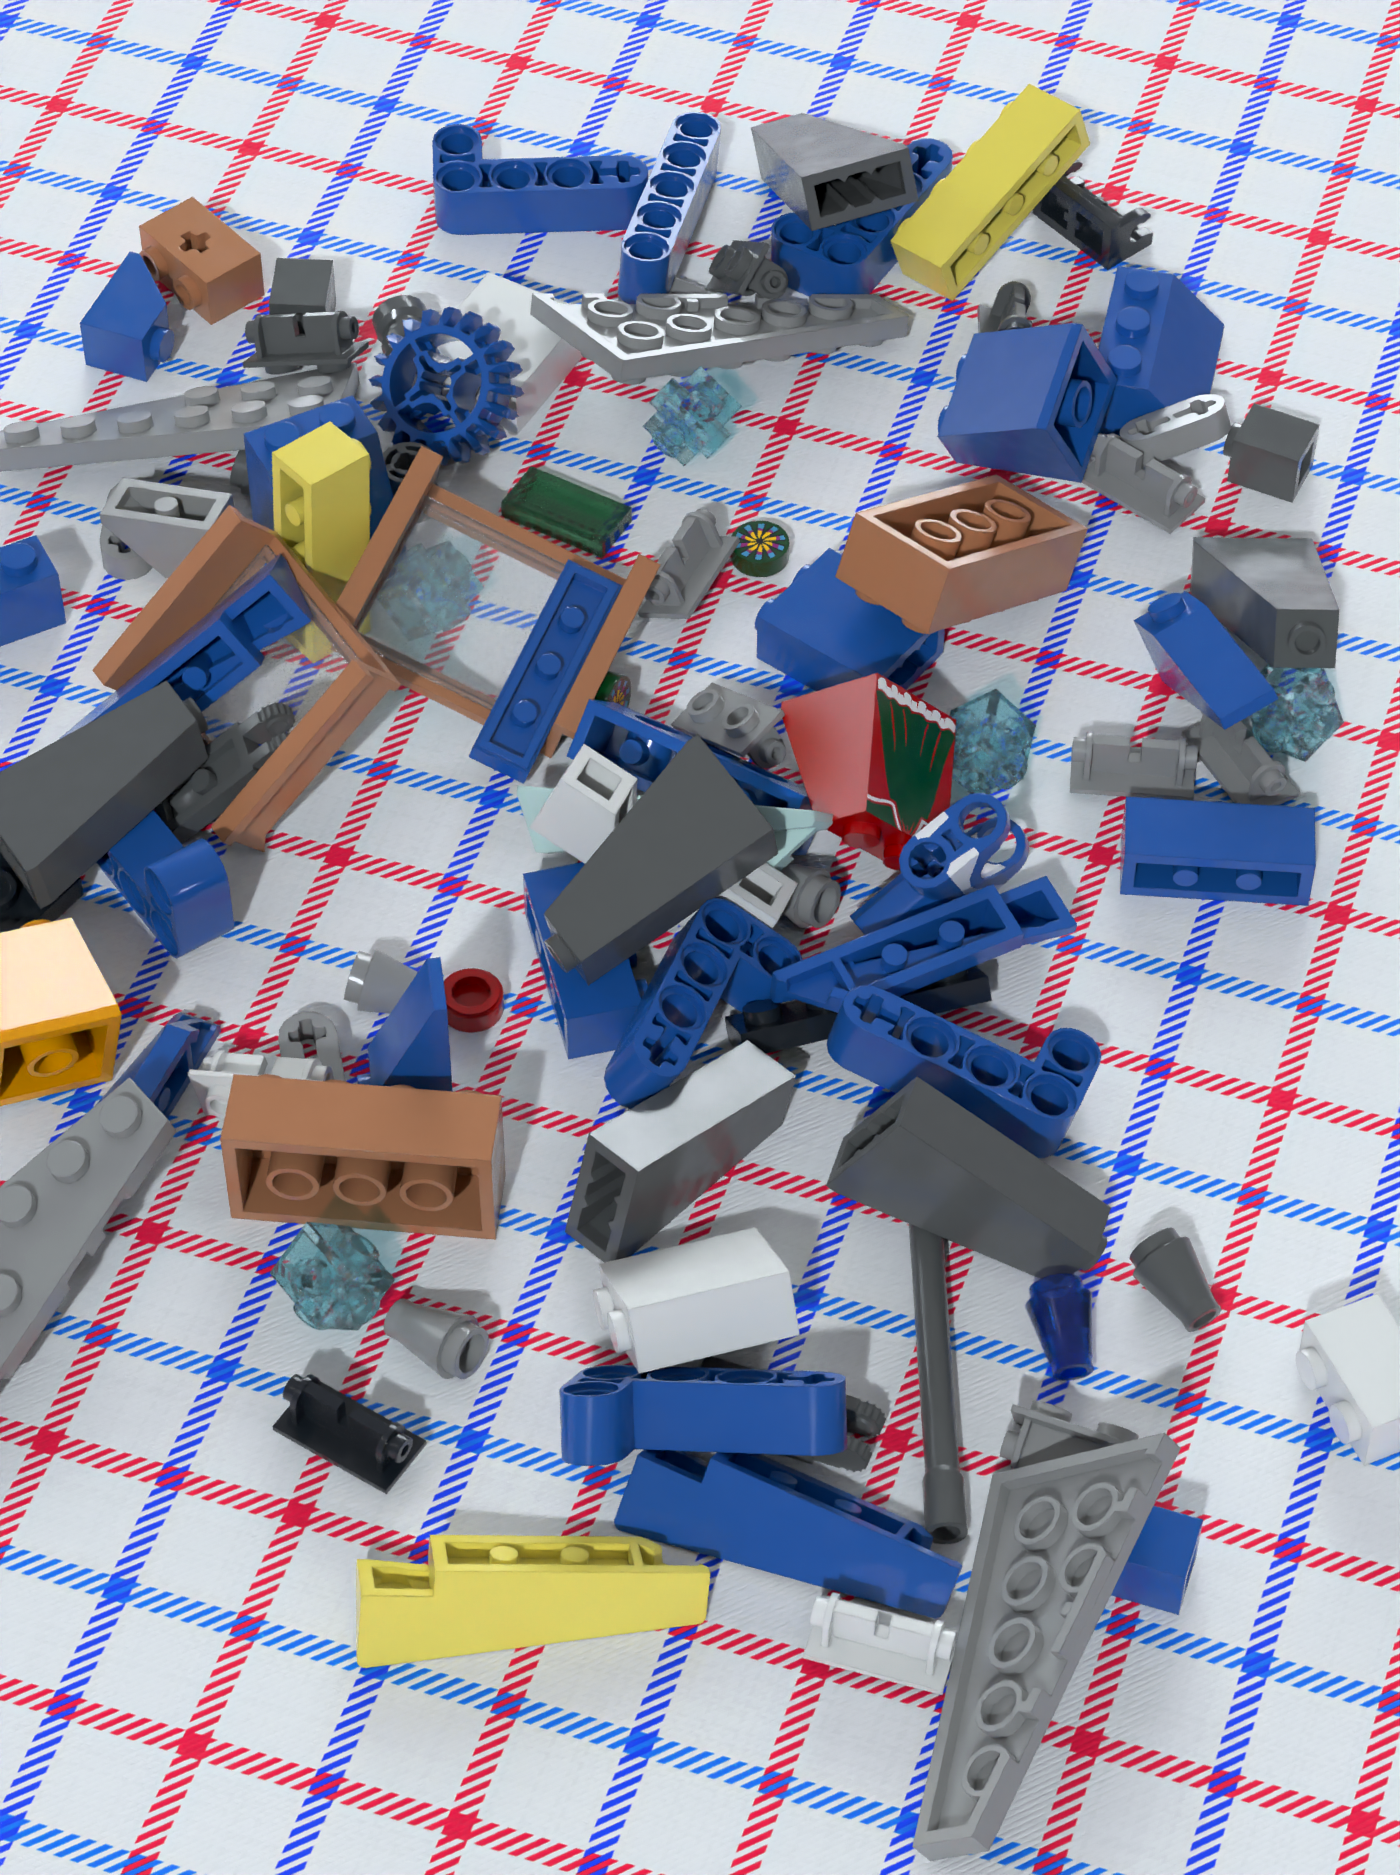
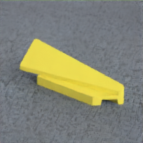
[356,1535,711,1668]

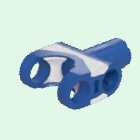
[850,793,1029,935]

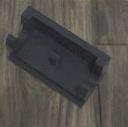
[1032,160,1153,270]

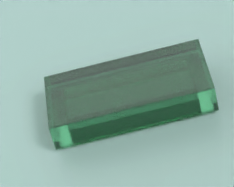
[501,466,632,558]

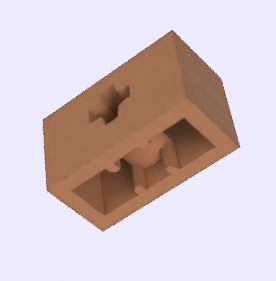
[139,196,265,325]

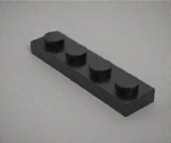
[725,966,992,1054]

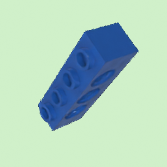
[566,699,815,855]

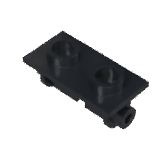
[272,1374,426,1494]

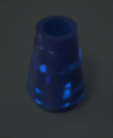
[1025,1274,1094,1381]

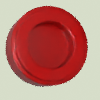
[444,968,504,1033]

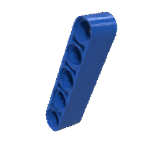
[618,112,721,304]

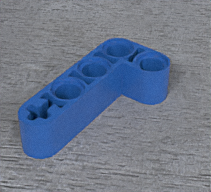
[432,124,648,235]
[771,138,953,297]
[96,810,234,959]
[604,898,803,1109]
[826,986,1101,1158]
[559,1365,847,1466]

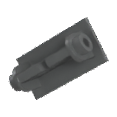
[706,240,788,299]
[977,281,1032,333]
[243,311,369,375]

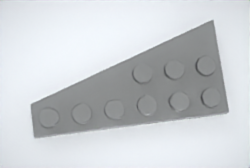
[530,293,909,385]
[0,362,360,472]
[0,1077,176,1382]
[912,1433,1181,1861]

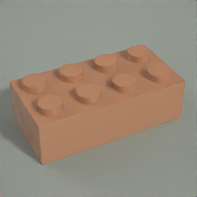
[835,475,1088,634]
[220,1074,506,1240]

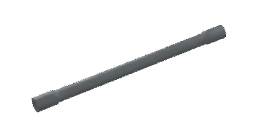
[909,1224,968,1544]

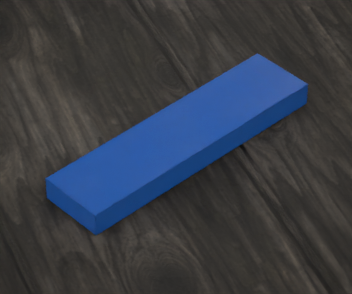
[469,559,622,784]

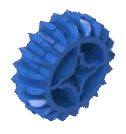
[368,307,525,466]

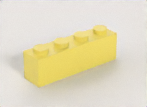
[890,84,1090,301]
[272,421,371,664]

